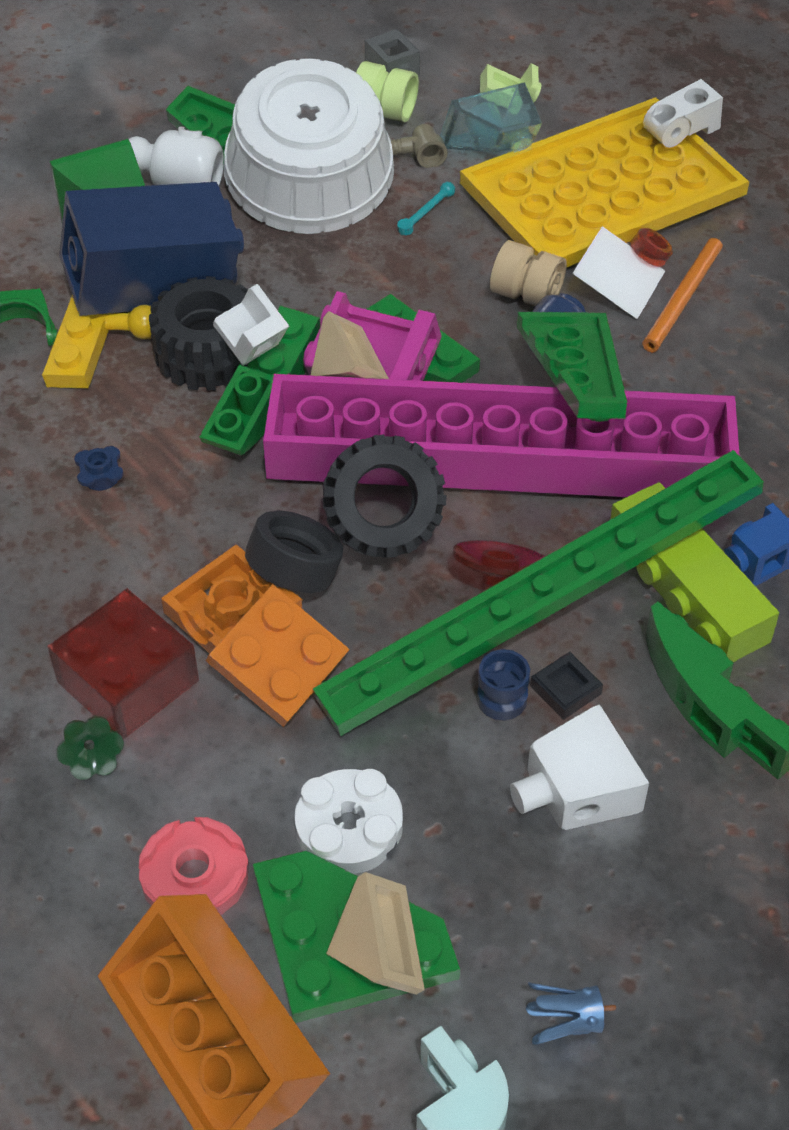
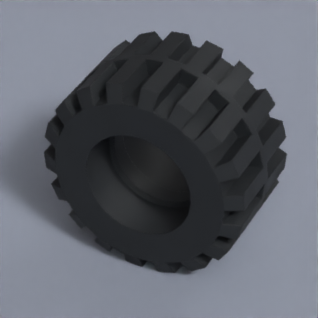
[149,276,248,391]
[322,434,447,558]

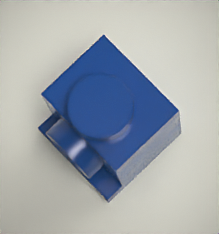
[723,503,789,586]

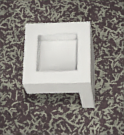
[213,284,289,366]

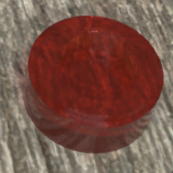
[630,228,673,267]

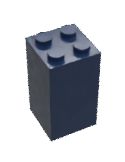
[59,182,244,316]

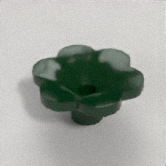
[56,715,124,780]

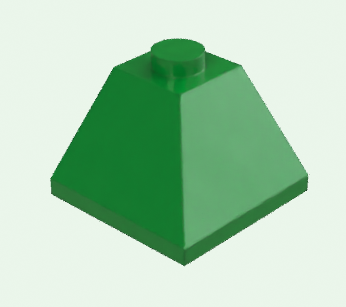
[49,139,145,223]

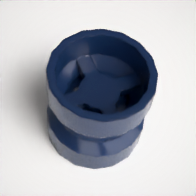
[477,649,530,721]

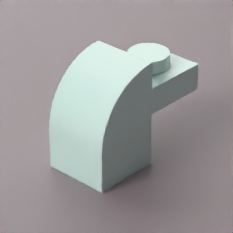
[416,1026,509,1130]

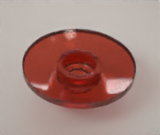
[452,540,545,586]

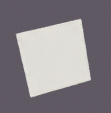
[572,226,665,319]

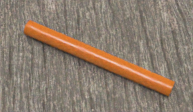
[642,238,723,353]

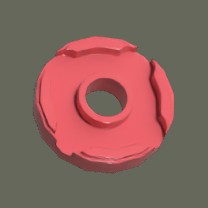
[139,817,249,915]

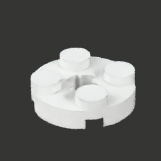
[295,769,403,874]

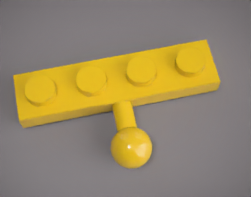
[42,295,151,388]

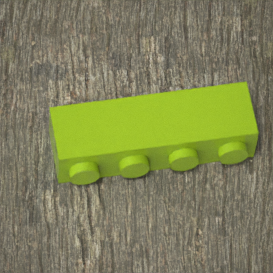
[610,482,780,662]

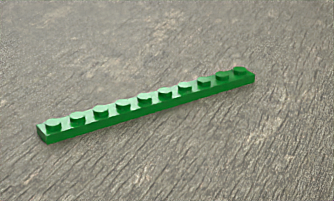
[313,450,764,736]

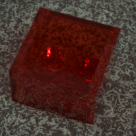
[47,588,199,740]

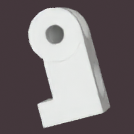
[643,79,723,148]

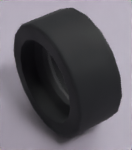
[245,510,343,594]

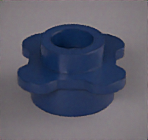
[74,446,123,491]

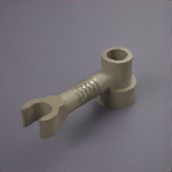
[390,124,448,168]

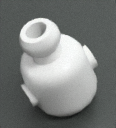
[129,127,224,186]

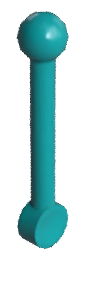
[397,182,456,235]

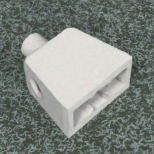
[510,704,649,830]

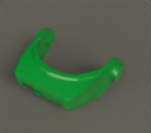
[0,289,58,347]

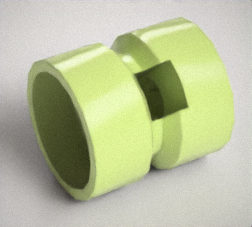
[356,61,419,123]

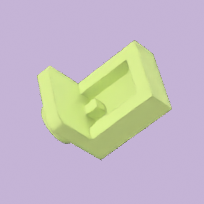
[480,63,541,116]

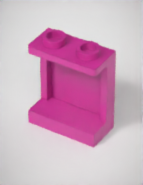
[304,291,442,381]

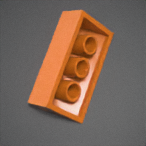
[98,894,330,1130]

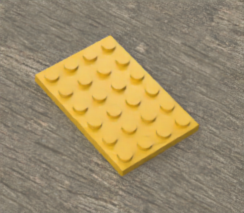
[460,97,749,268]

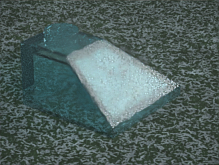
[440,82,542,153]

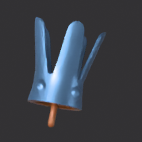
[526,982,616,1045]

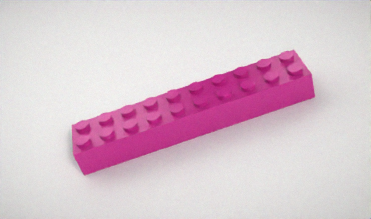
[263,374,740,497]

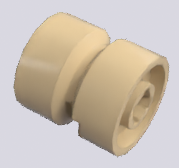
[490,240,567,306]

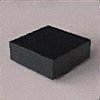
[530,652,603,720]

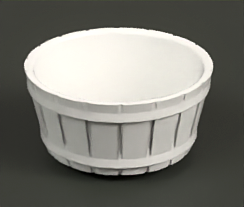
[224,58,394,234]

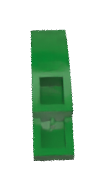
[199,305,320,456]
[645,601,789,780]

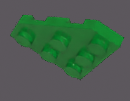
[253,851,460,1023]

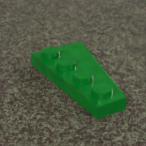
[517,312,627,422]

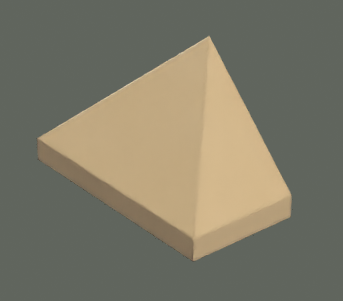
[311,311,389,379]
[326,872,425,995]

